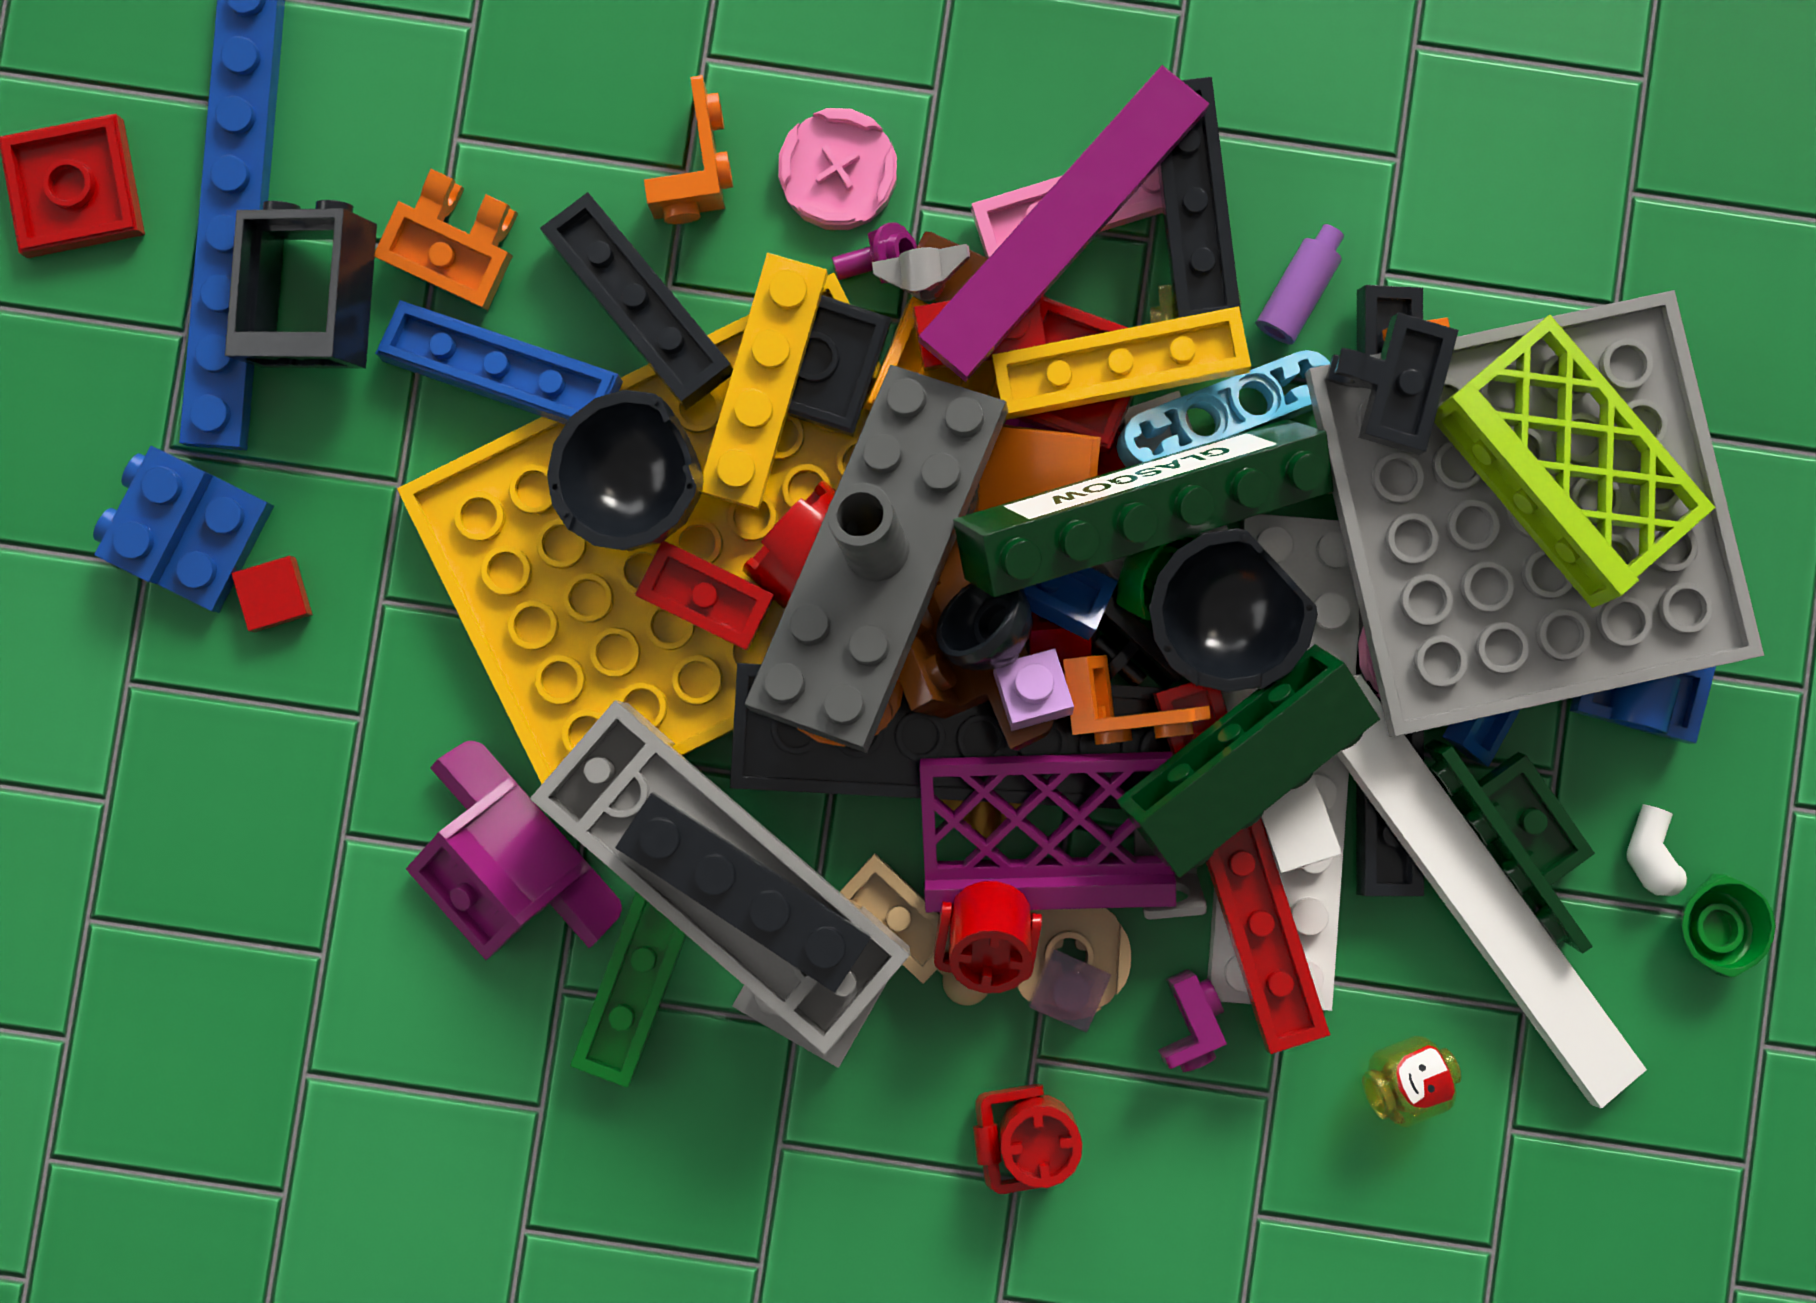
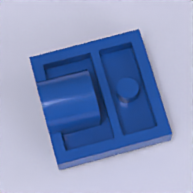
[1570,666,1716,744]

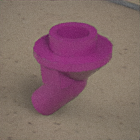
[831,222,917,283]

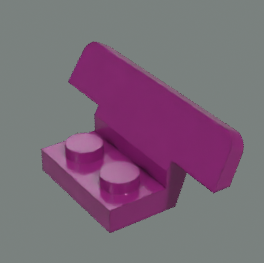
[406,741,622,960]

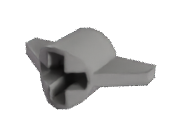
[872,244,970,301]

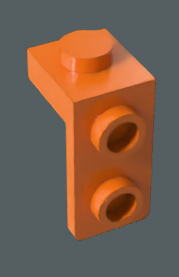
[644,75,733,224]
[1063,655,1211,745]

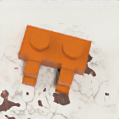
[375,169,518,311]

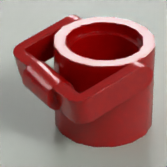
[934,881,1042,993]
[973,1084,1082,1194]

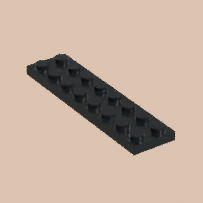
[730,663,1171,809]

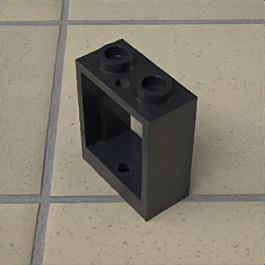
[225,200,377,369]

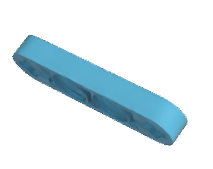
[1116,350,1330,467]

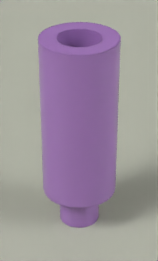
[1255,224,1344,344]

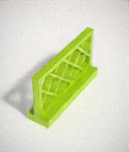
[1434,315,1716,608]

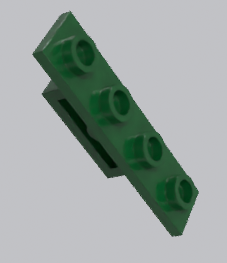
[1424,739,1595,954]

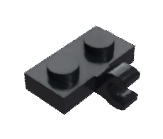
[1326,312,1459,455]

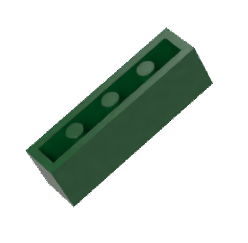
[1116,644,1380,878]

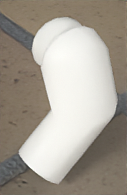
[1626,804,1687,896]

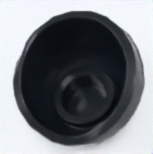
[936,583,1033,671]

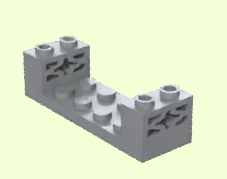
[530,700,910,1055]

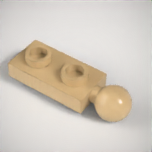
[840,853,988,1006]

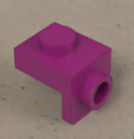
[1158,969,1227,1072]

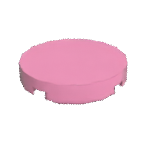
[778,108,897,230]

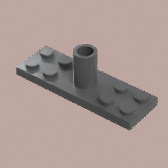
[745,364,1008,753]

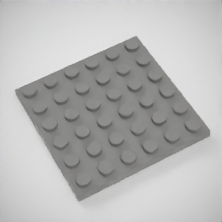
[1305,290,1764,737]

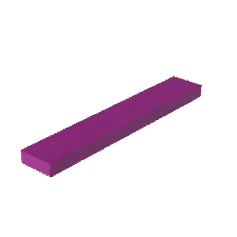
[918,65,1210,382]

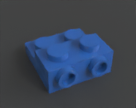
[93,446,274,613]

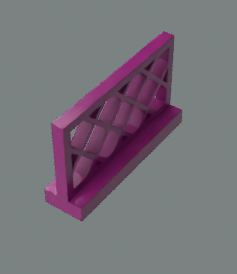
[920,752,1176,913]

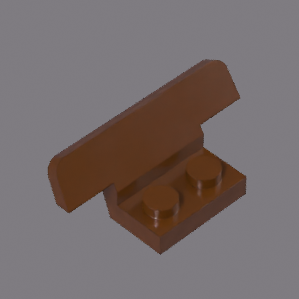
[898,538,1054,751]

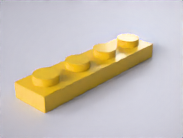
[702,253,828,510]
[992,306,1251,420]

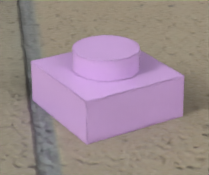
[993,649,1074,731]

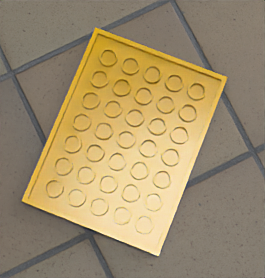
[397,273,940,784]

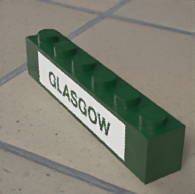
[953,419,1334,597]

